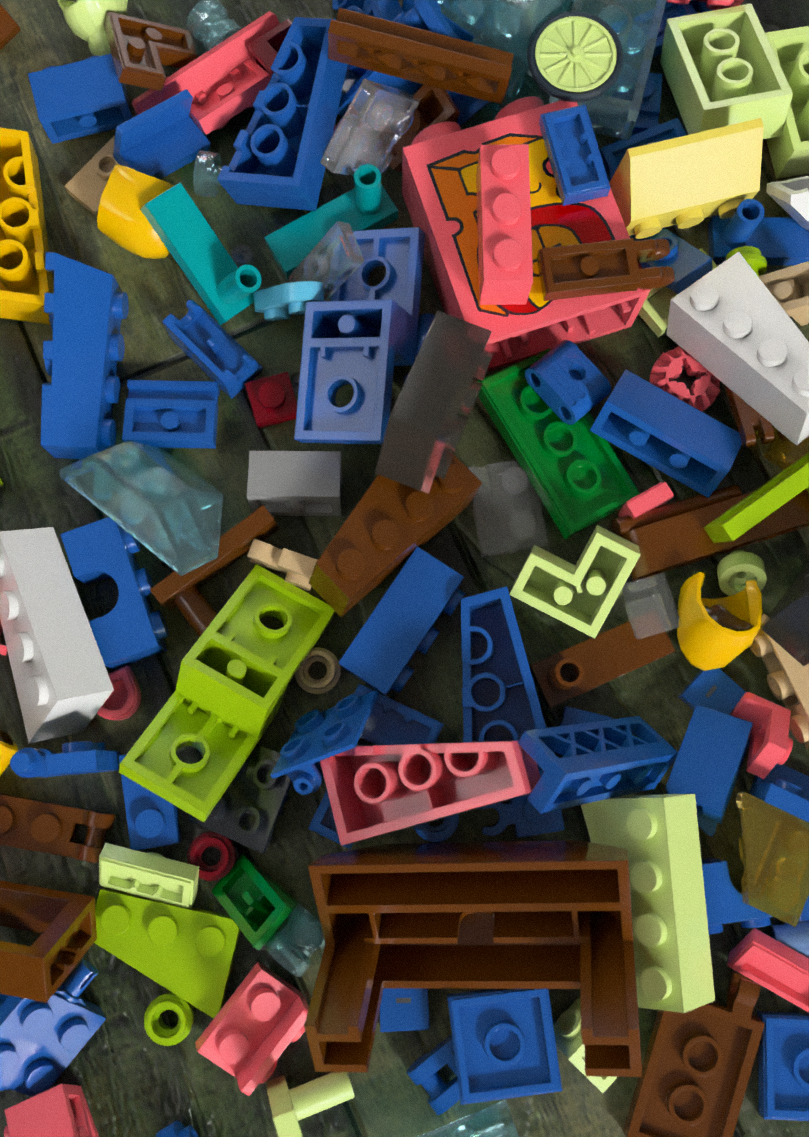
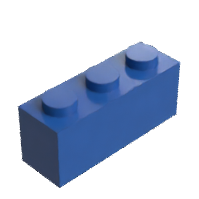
[589,369,742,498]
[339,546,466,697]

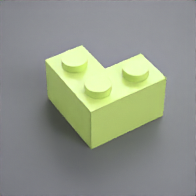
[509,525,641,638]

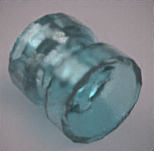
[186,0,242,52]
[264,905,325,977]

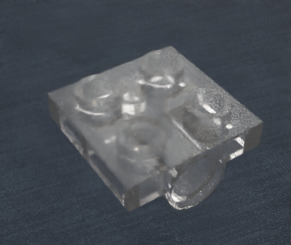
[320,79,419,176]

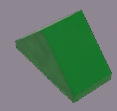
[211,854,298,950]

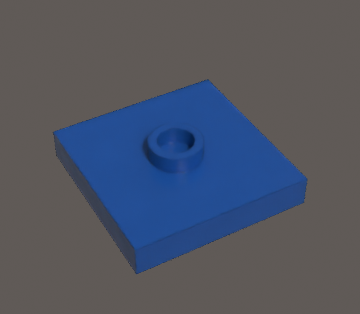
[447,989,562,1105]

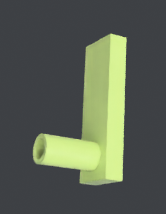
[265,1072,355,1137]

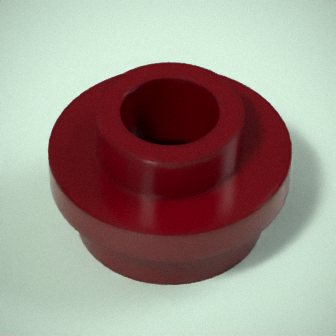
[187,831,236,881]

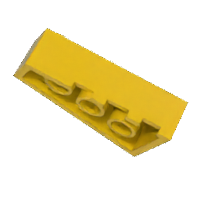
[0,128,54,324]

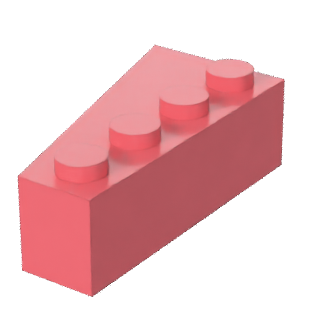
[320,740,541,846]

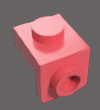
[729,692,793,779]

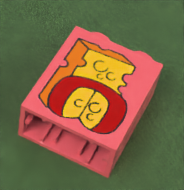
[402,96,651,378]

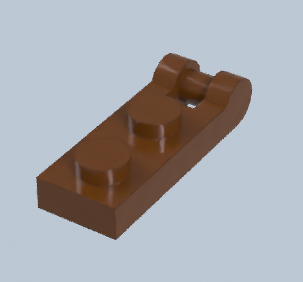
[0,793,115,863]

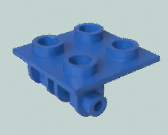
[270,690,379,795]

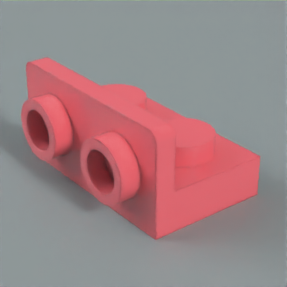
[195,962,309,1096]

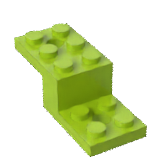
[119,564,335,822]

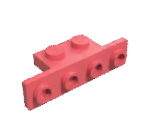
[132,11,280,135]

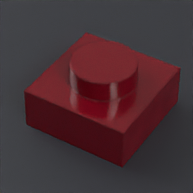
[245,371,297,429]

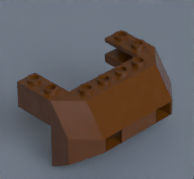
[304,840,642,1077]

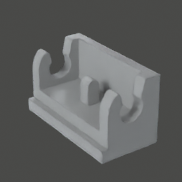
[247,451,342,516]

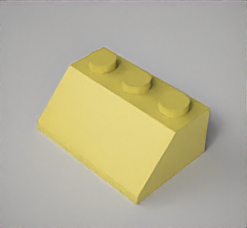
[609,118,764,239]

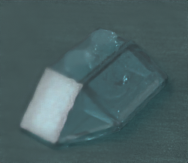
[59,441,223,576]

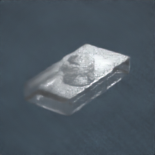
[288,221,365,302]

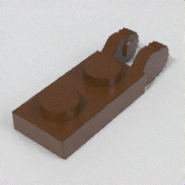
[537,238,675,301]

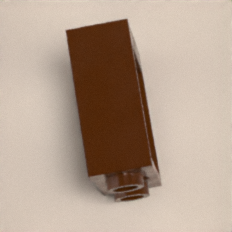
[0,880,97,1003]

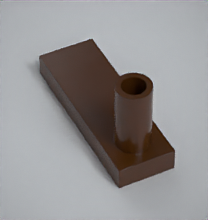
[150,505,279,637]
[529,610,675,709]

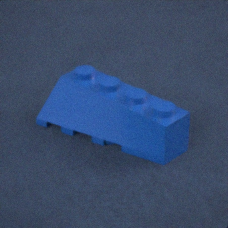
[41,252,129,460]

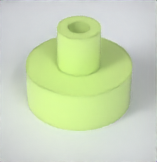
[717,550,767,596]

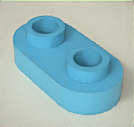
[253,281,324,321]

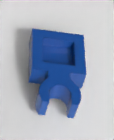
[478,794,565,838]

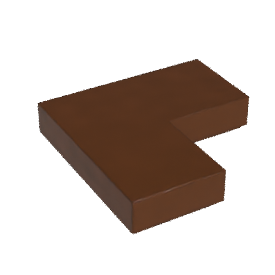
[104,12,198,91]

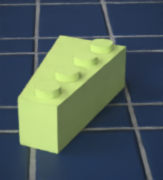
[581,794,715,1013]

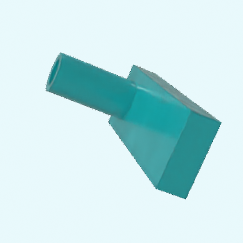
[264,164,398,280]
[140,182,262,325]

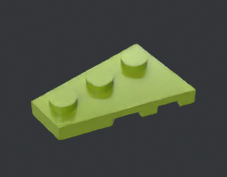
[94,888,241,1019]

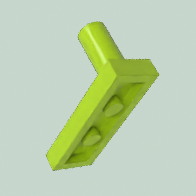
[704,452,809,543]

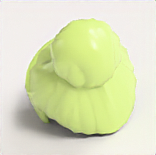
[57,0,128,56]

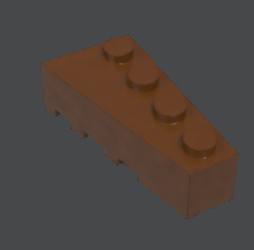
[309,419,482,617]

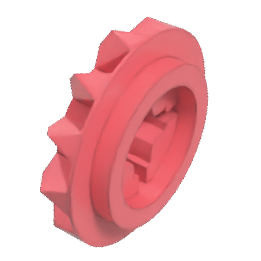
[649,346,721,412]

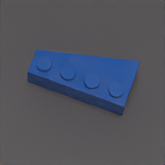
[217,17,348,211]
[461,587,553,777]

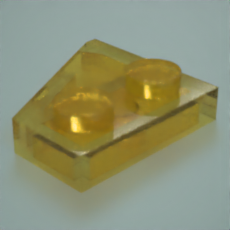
[736,792,809,927]

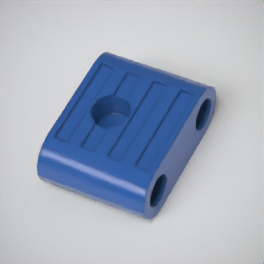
[525,340,611,425]

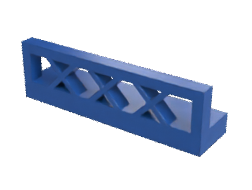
[518,716,678,814]

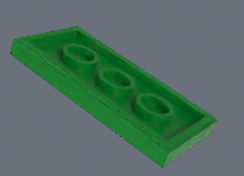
[473,348,640,540]

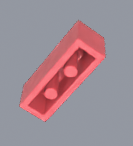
[476,144,533,305]

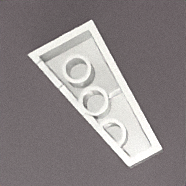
[666,252,809,446]
[0,527,114,743]

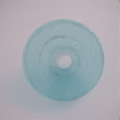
[193,150,222,198]

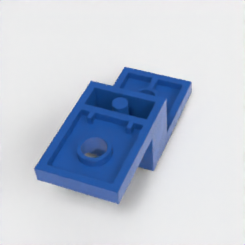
[294,227,425,444]

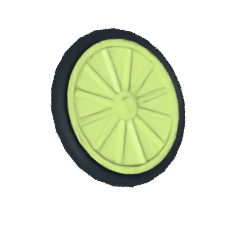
[527,11,623,102]

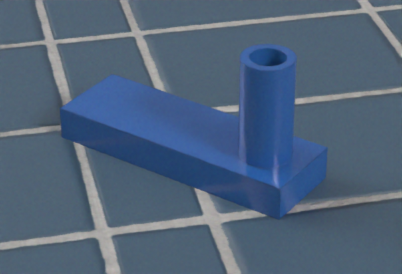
[708,199,809,266]

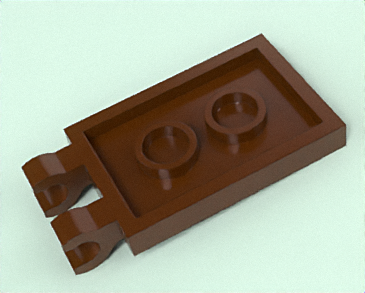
[623,969,765,1137]

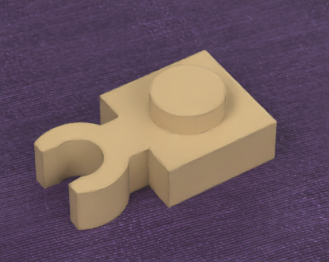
[247,539,318,591]

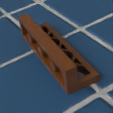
[328,8,514,104]

